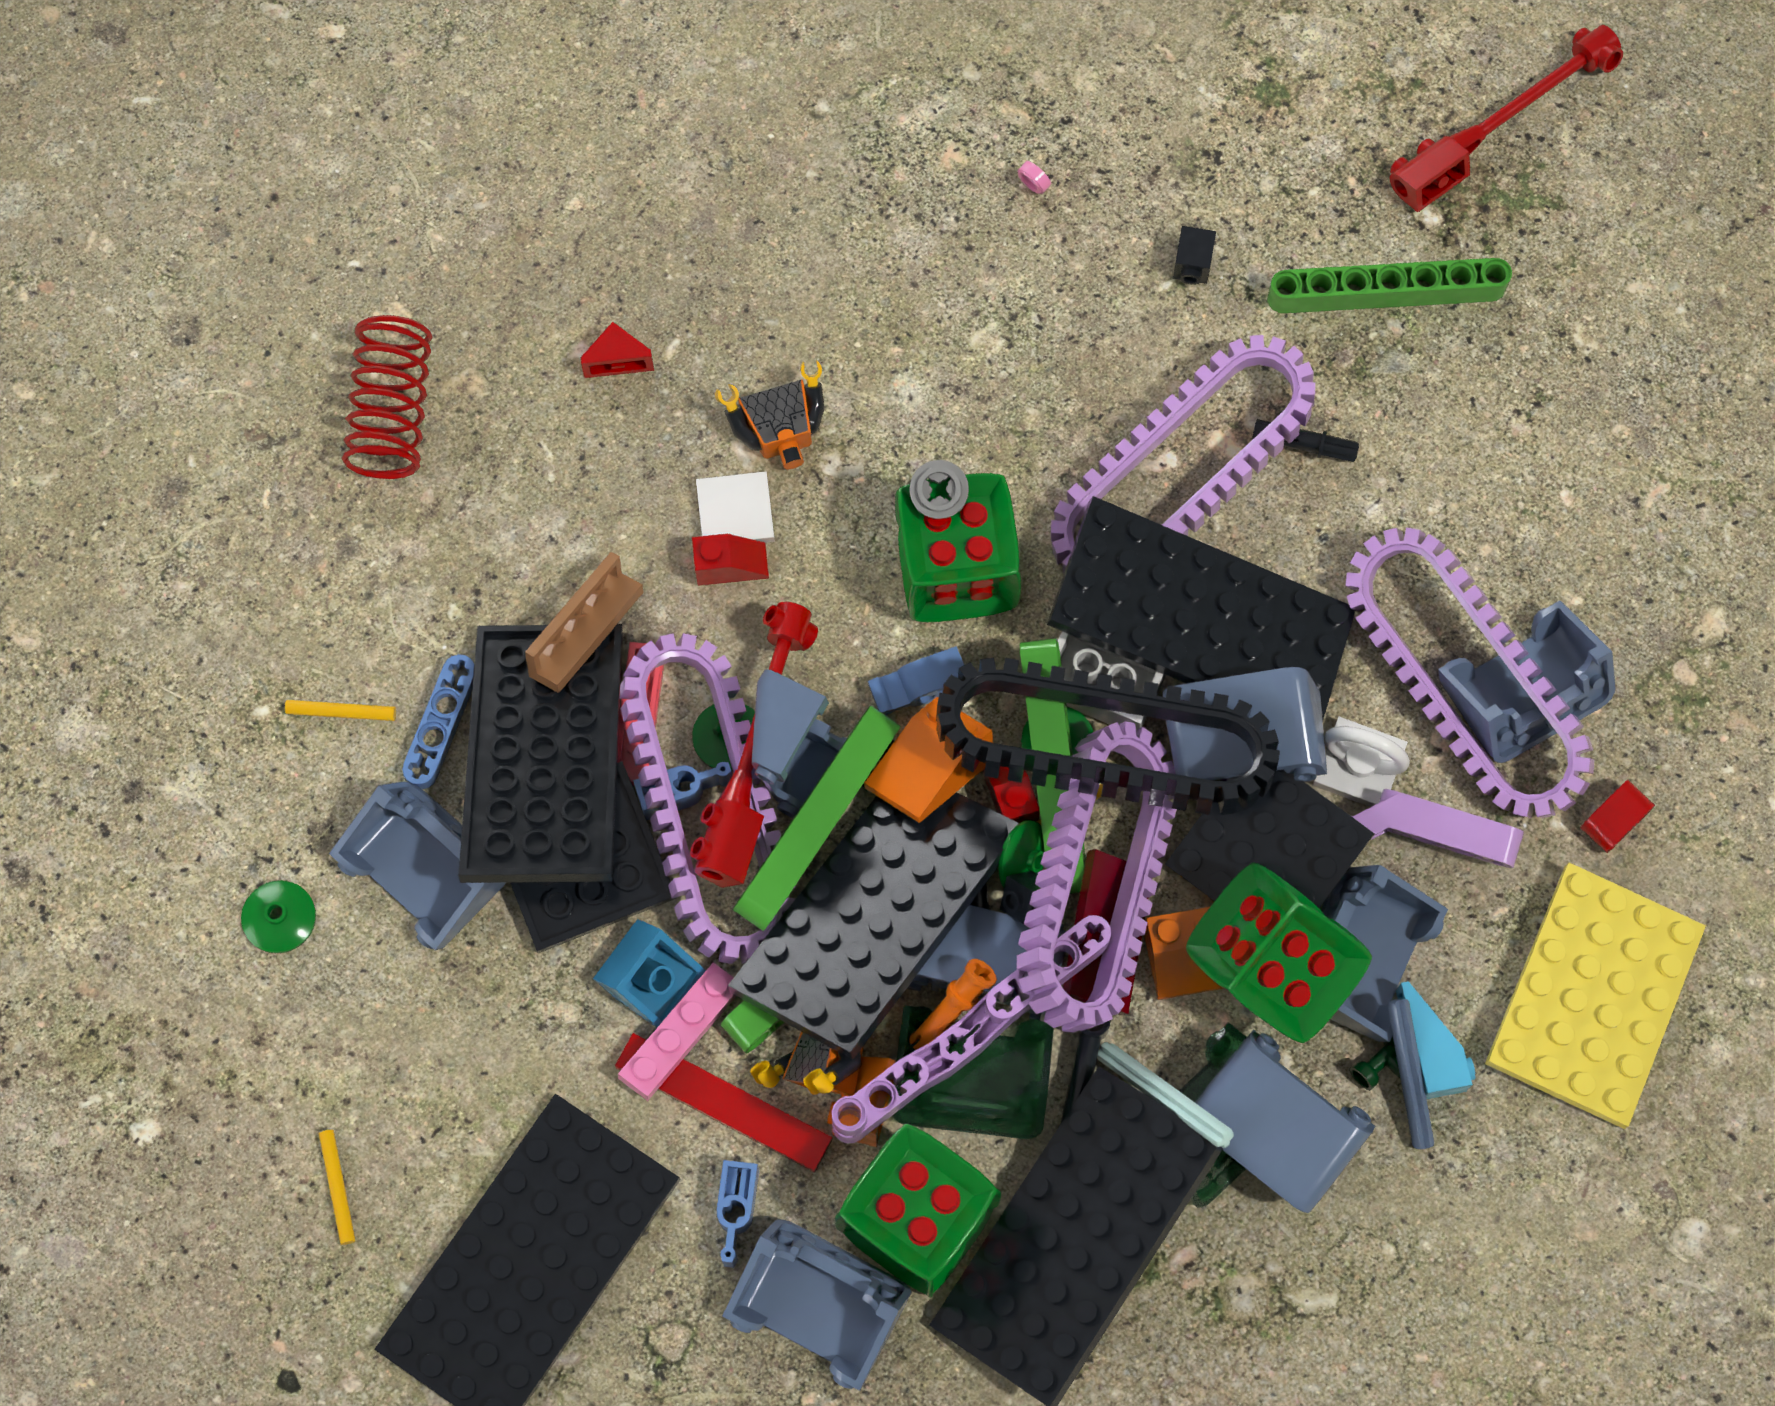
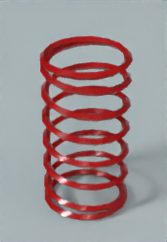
[341,315,433,479]

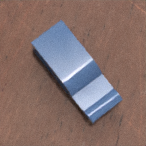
[868,646,964,715]
[633,762,732,821]
[717,1160,759,1268]

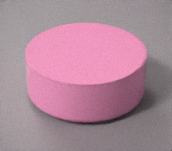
[1017,161,1051,194]

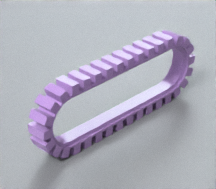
[1051,335,1315,573]
[1345,527,1595,818]
[619,633,796,964]
[1017,721,1177,1032]

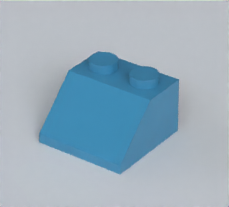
[593,919,706,1028]

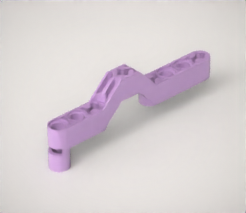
[1219,778,1524,868]
[832,915,1111,1144]

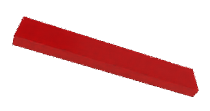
[615,1033,833,1173]

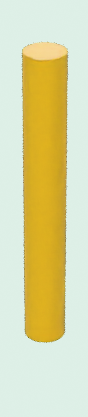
[285,700,396,721]
[319,1130,356,1245]

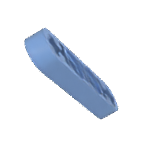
[402,654,474,789]

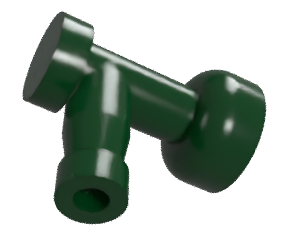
[1349,1037,1400,1091]

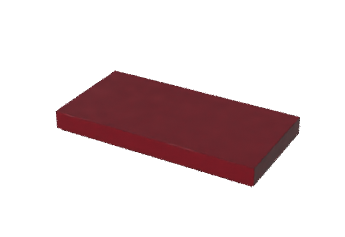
[1063,849,1149,1015]

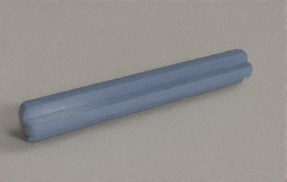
[1387,999,1434,1149]

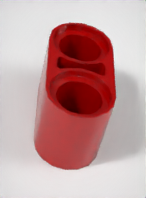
[1580,780,1655,853]

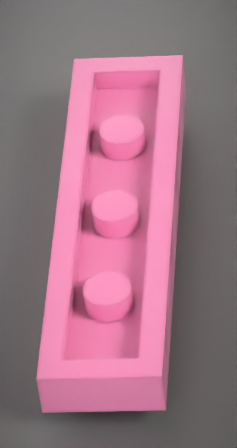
[618,962,736,1101]

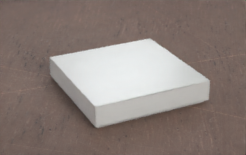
[696,471,775,543]

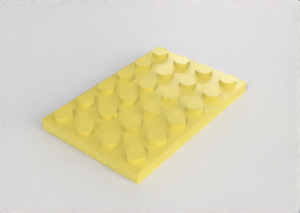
[1485,863,1706,1129]

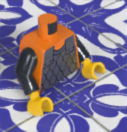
[715,360,825,470]
[750,1032,863,1096]

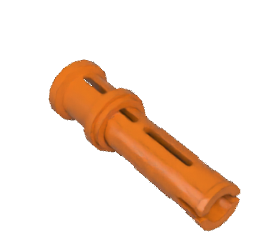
[909,959,997,1050]

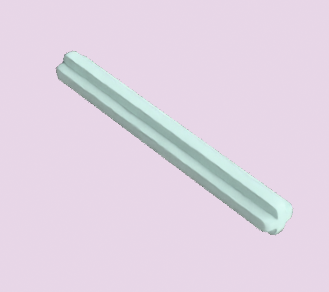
[1097,1042,1234,1148]

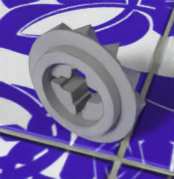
[910,460,969,519]

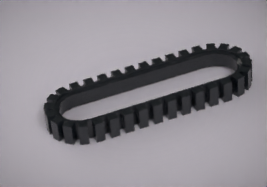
[936,658,1280,815]

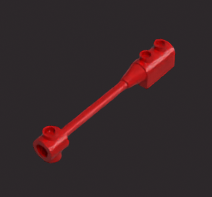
[1389,25,1623,212]
[690,602,818,888]

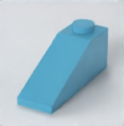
[1396,981,1475,1099]

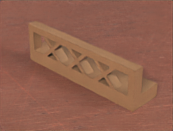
[525,552,643,693]

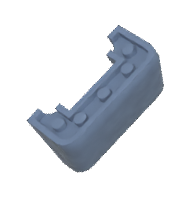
[1438,601,1615,763]
[1163,667,1327,782]
[752,669,847,818]
[329,782,506,950]
[1321,865,1448,1042]
[907,905,1066,1024]
[1195,1029,1375,1213]
[722,1219,911,1391]

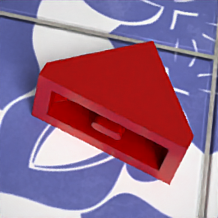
[581,322,654,378]

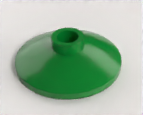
[998,820,1045,887]
[241,880,316,954]

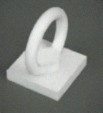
[1313,716,1410,807]

